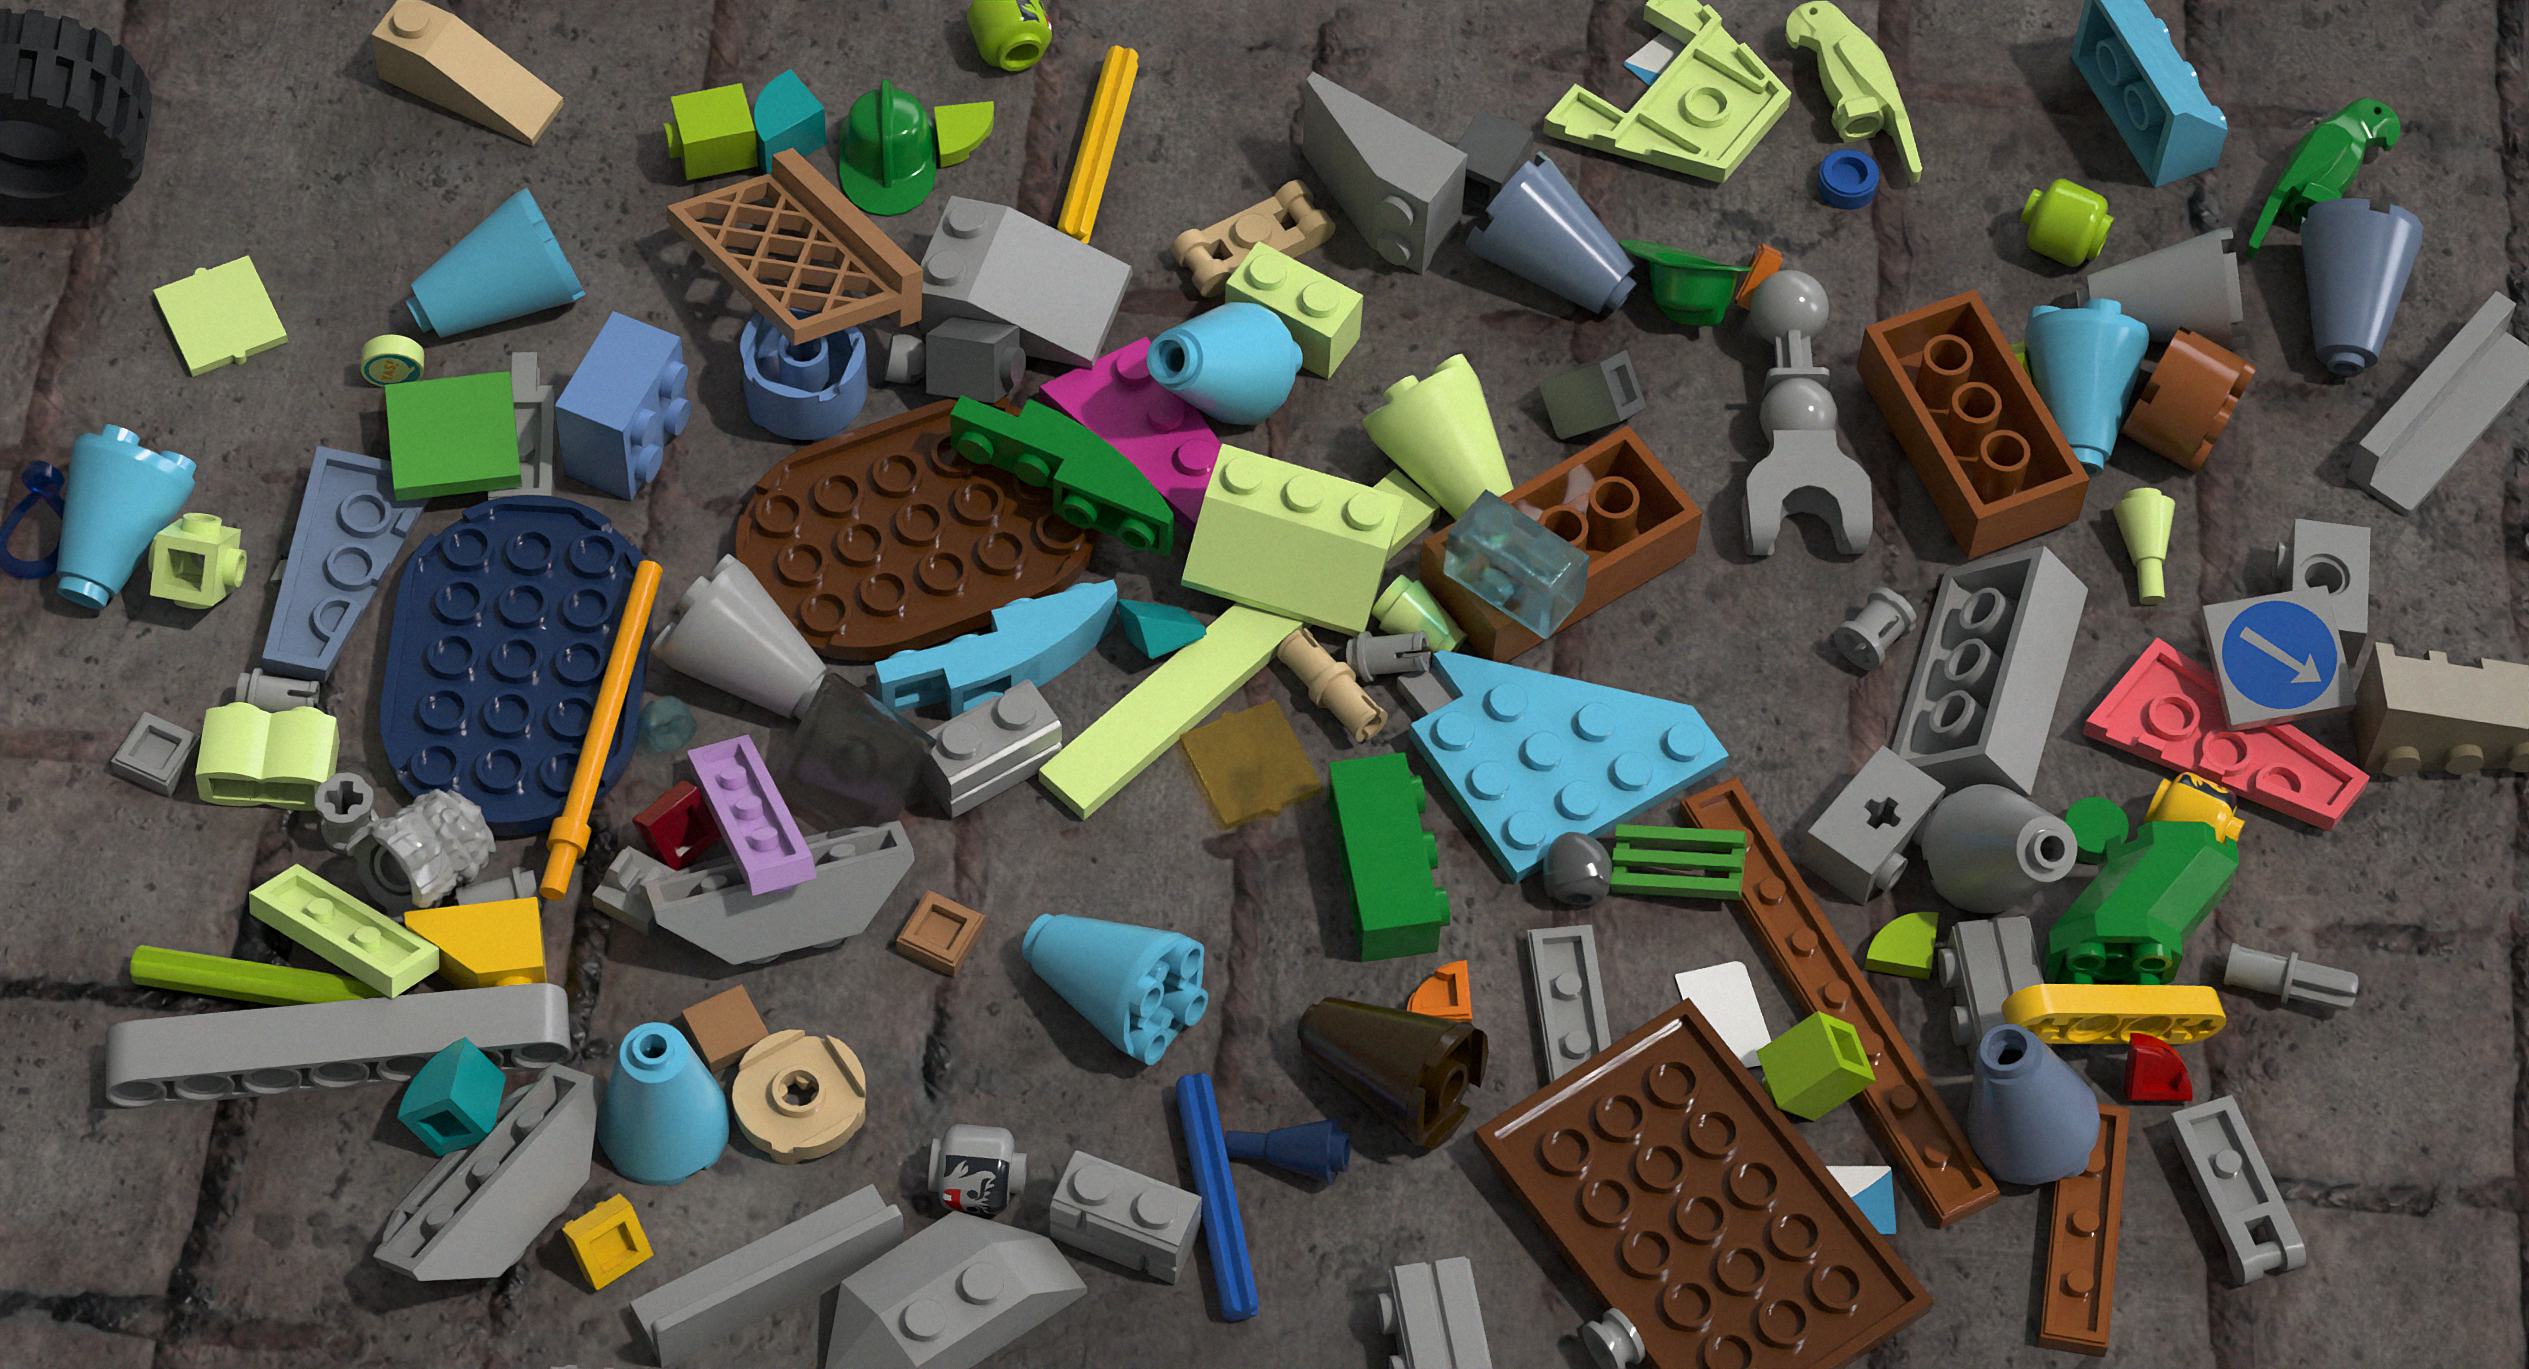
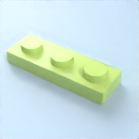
[249,864,439,999]

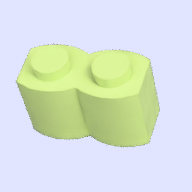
[195,702,340,811]

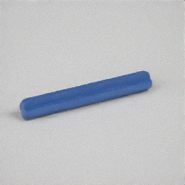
[1176,1073,1259,1322]

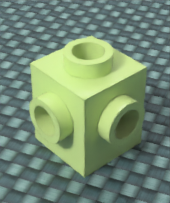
[148,513,247,609]

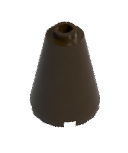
[1297,996,1489,1150]

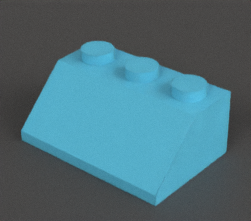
[2071,0,2228,188]

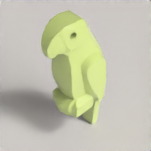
[1785,0,1922,183]

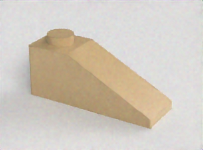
[371,0,564,147]

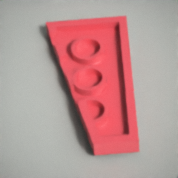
[2082,637,2370,832]

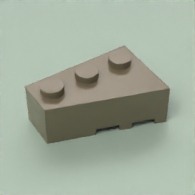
[2350,642,2529,777]

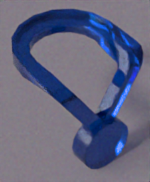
[0,460,65,579]

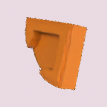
[1735,242,1783,311]
[1407,960,1472,1023]

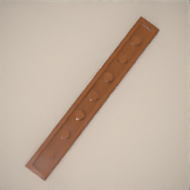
[1679,776,2000,1230]

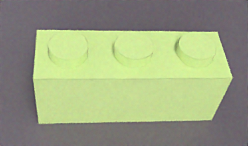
[1181,443,1404,638]

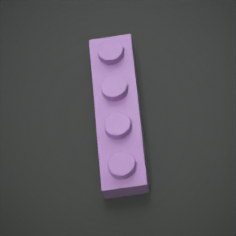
[687,734,817,896]

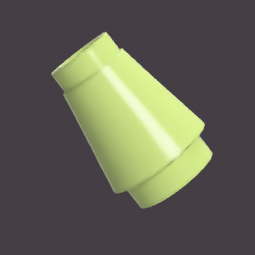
[1371,574,1468,657]

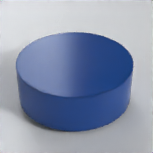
[1817,149,1879,210]

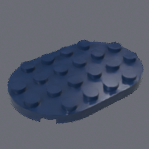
[379,495,654,835]

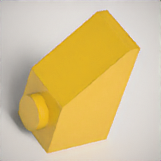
[404,897,547,990]

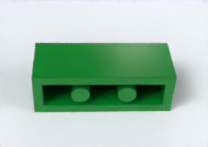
[1326,752,1450,963]

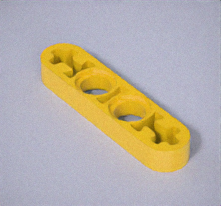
[2001,984,2226,1044]

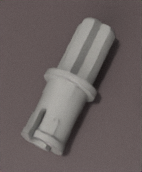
[2223,943,2359,1011]

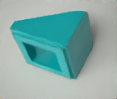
[1117,599,1207,659]

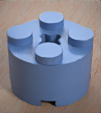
[740,308,868,442]

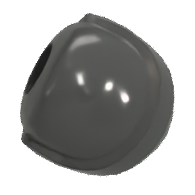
[1542,832,1612,906]

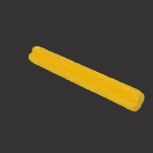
[1057,45,1138,244]

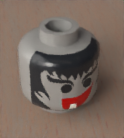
[928,1124,1027,1215]

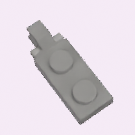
[488,352,556,501]

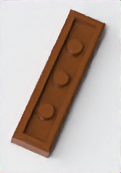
[2037,1103,2130,1358]

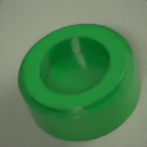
[2064,797,2129,864]

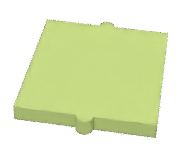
[153,255,288,377]

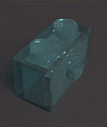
[1443,489,1590,640]

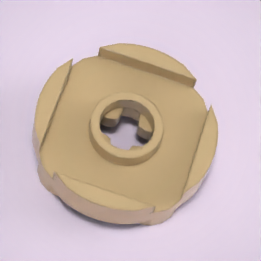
[732,1029,866,1165]

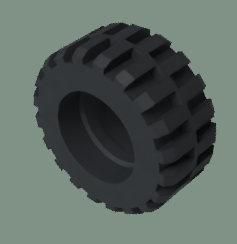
[0,8,152,225]

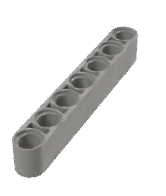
[105,983,571,1108]

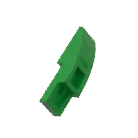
[950,395,1174,558]

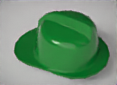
[840,79,936,217]
[1618,239,1753,327]

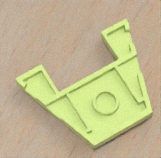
[1543,0,1791,183]

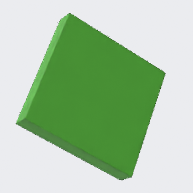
[385,371,522,501]

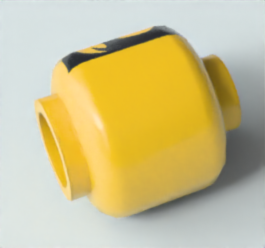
[2143,772,2245,844]

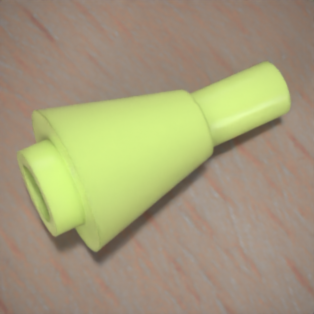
[2112,488,2175,605]

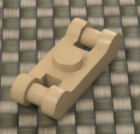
[1170,180,1336,297]

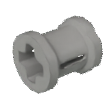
[1834,587,1917,671]
[315,772,379,856]

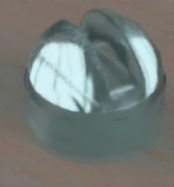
[641,695,697,752]

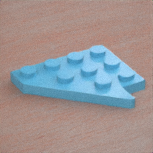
[1408,650,1729,884]

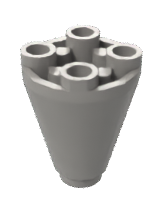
[650,554,837,724]

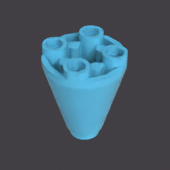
[2024,298,2149,478]
[1146,302,1303,425]
[56,424,197,610]
[1022,914,1208,1065]

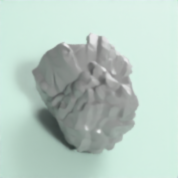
[344,789,496,926]

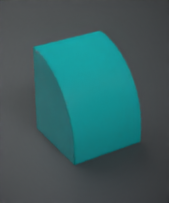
[754,69,827,175]
[397,1037,507,1157]

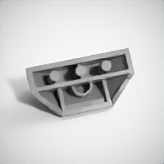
[644,821,915,965]
[373,1063,600,1281]
[825,1210,1087,1369]

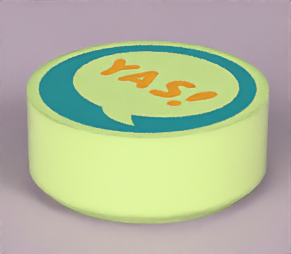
[361,335,424,387]

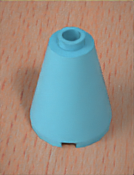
[406,187,586,338]
[596,1022,731,1186]

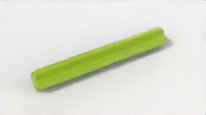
[130,945,388,1006]

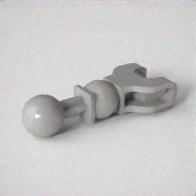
[1740,269,1873,555]

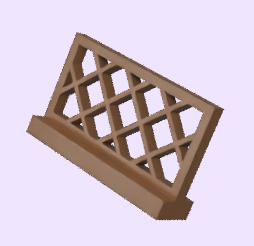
[666,148,923,346]

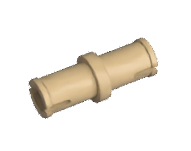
[1277,628,1388,742]

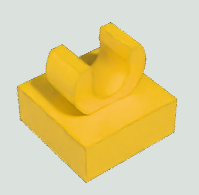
[562,1193,654,1291]

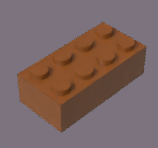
[1856,289,2090,560]
[1419,425,1703,663]

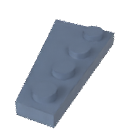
[261,446,432,683]

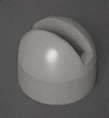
[884,332,926,384]

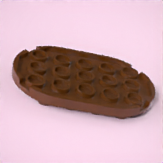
[736,397,1102,661]

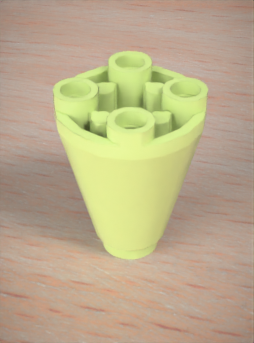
[1362,354,1514,521]

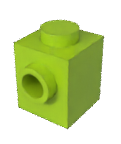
[663,83,758,180]
[1756,1011,1876,1121]

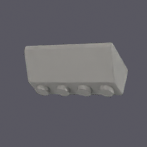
[1891,546,2088,797]

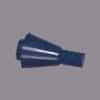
[1225,1118,1351,1185]

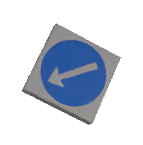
[2199,585,2357,732]

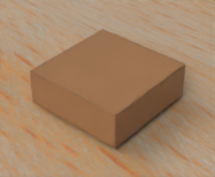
[896,890,986,978]
[682,984,770,1074]

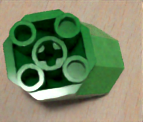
[2041,821,2239,985]

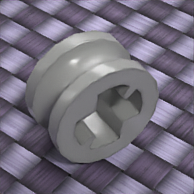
[1582,1308,1646,1369]

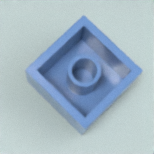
[555,311,692,501]

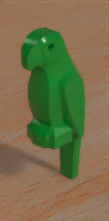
[2245,97,2400,259]

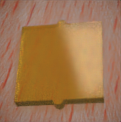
[1179,699,1323,830]

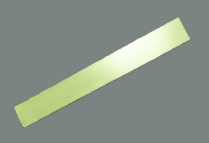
[1039,468,1440,820]

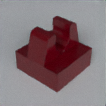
[632,780,722,871]

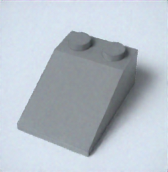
[1302,72,1468,275]
[918,196,1133,369]

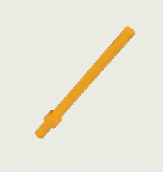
[539,560,663,901]

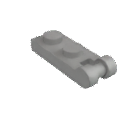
[2167,1095,2306,1285]

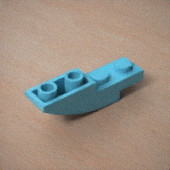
[875,580,1117,719]

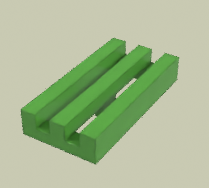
[1610,824,1747,900]

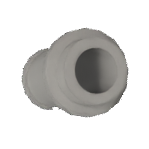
[1346,630,1431,682]
[235,668,320,714]
[456,867,543,909]

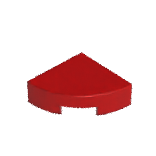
[2123,1033,2193,1101]

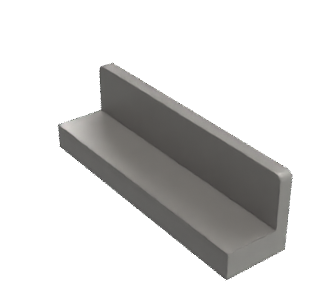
[2347,291,2529,516]
[630,1183,904,1368]

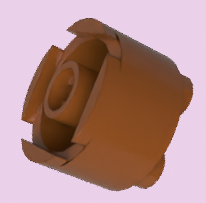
[2121,326,2257,473]

